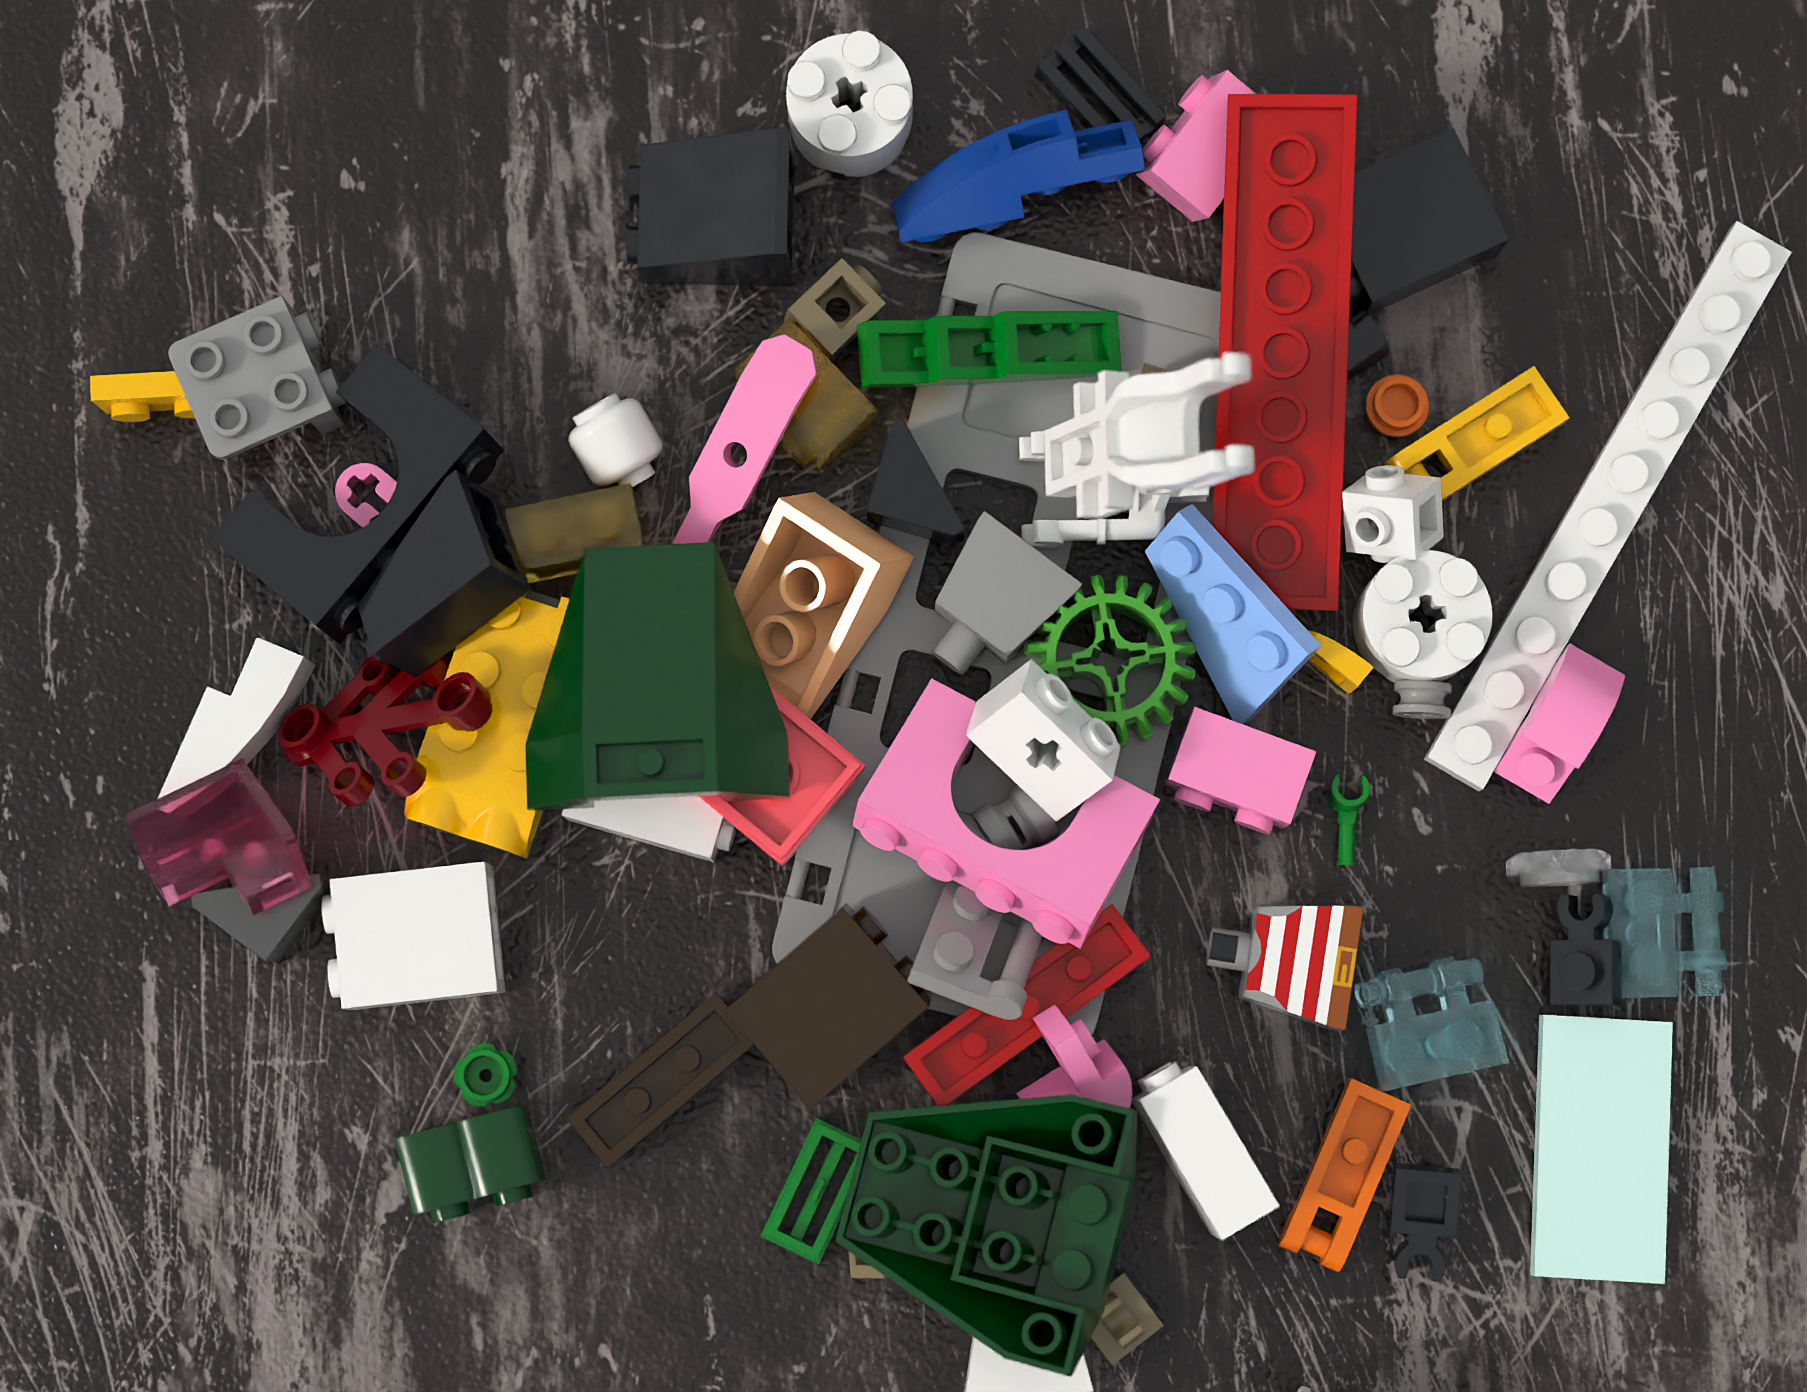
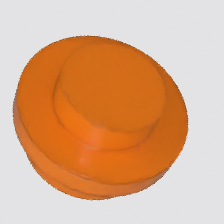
[1365,374,1429,438]

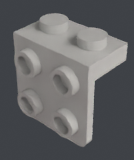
[168,295,346,460]

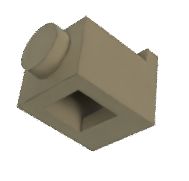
[783,258,886,367]

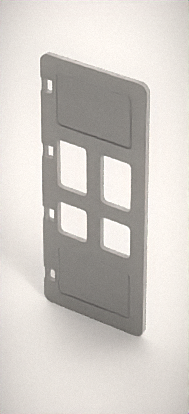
[772,233,1221,1039]

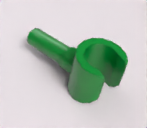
[1327,774,1370,866]

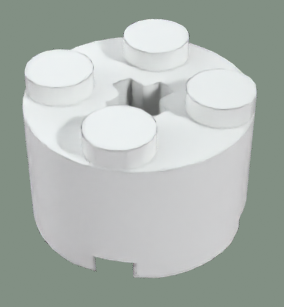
[786,31,913,177]
[1352,550,1492,682]

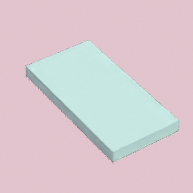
[1530,1015,1673,1284]

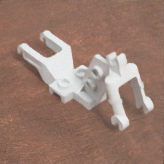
[1019,353,1254,549]

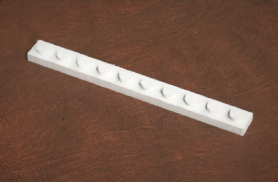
[1424,221,1792,791]

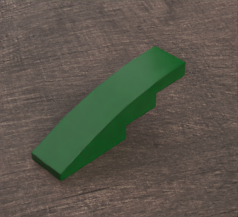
[857,311,1122,388]

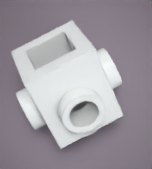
[1342,465,1444,563]

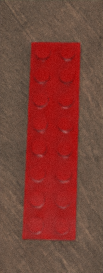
[1212,94,1358,611]

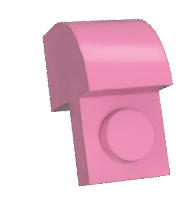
[1494,643,1625,804]
[1016,1005,1132,1109]

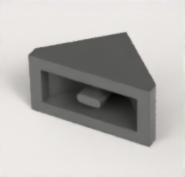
[191,874,331,963]

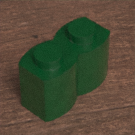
[395,1104,546,1223]

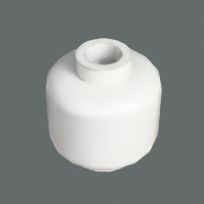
[568,393,663,491]

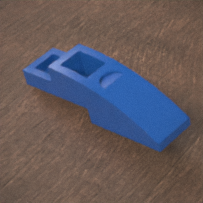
[892,110,1145,243]

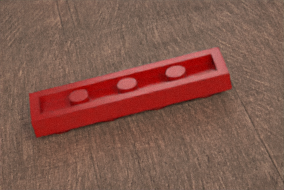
[903,904,1151,1106]

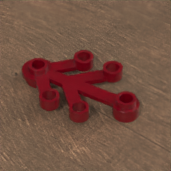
[278,654,493,807]

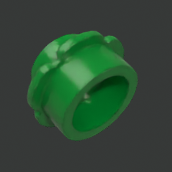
[454,1043,518,1107]

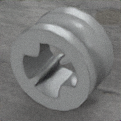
[1393,680,1452,719]

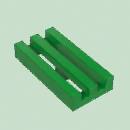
[761,1118,862,1264]

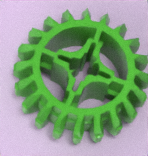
[1023,575,1196,748]

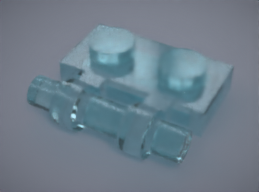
[1602,867,1727,998]
[1355,957,1509,1092]

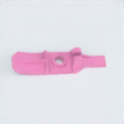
[672,334,818,544]

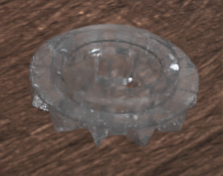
[1506,848,1612,887]

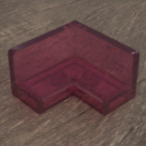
[125,758,312,916]

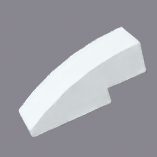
[155,637,316,815]

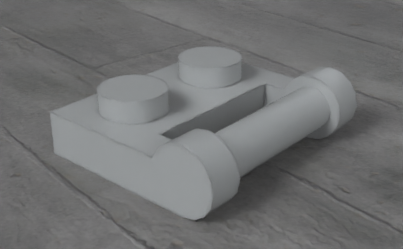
[907,880,1043,1020]

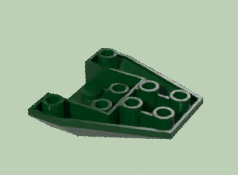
[525,542,790,811]
[835,1094,1137,1377]

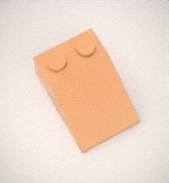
[734,492,915,719]

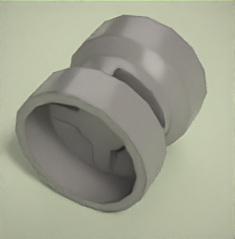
[971,785,1060,850]

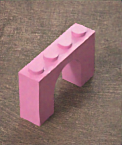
[852,678,1160,949]

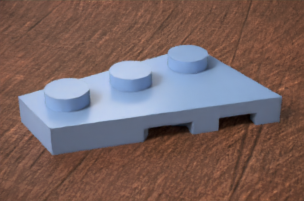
[1145,504,1321,725]

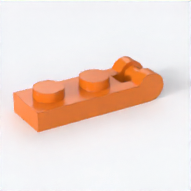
[1278,1078,1411,1272]

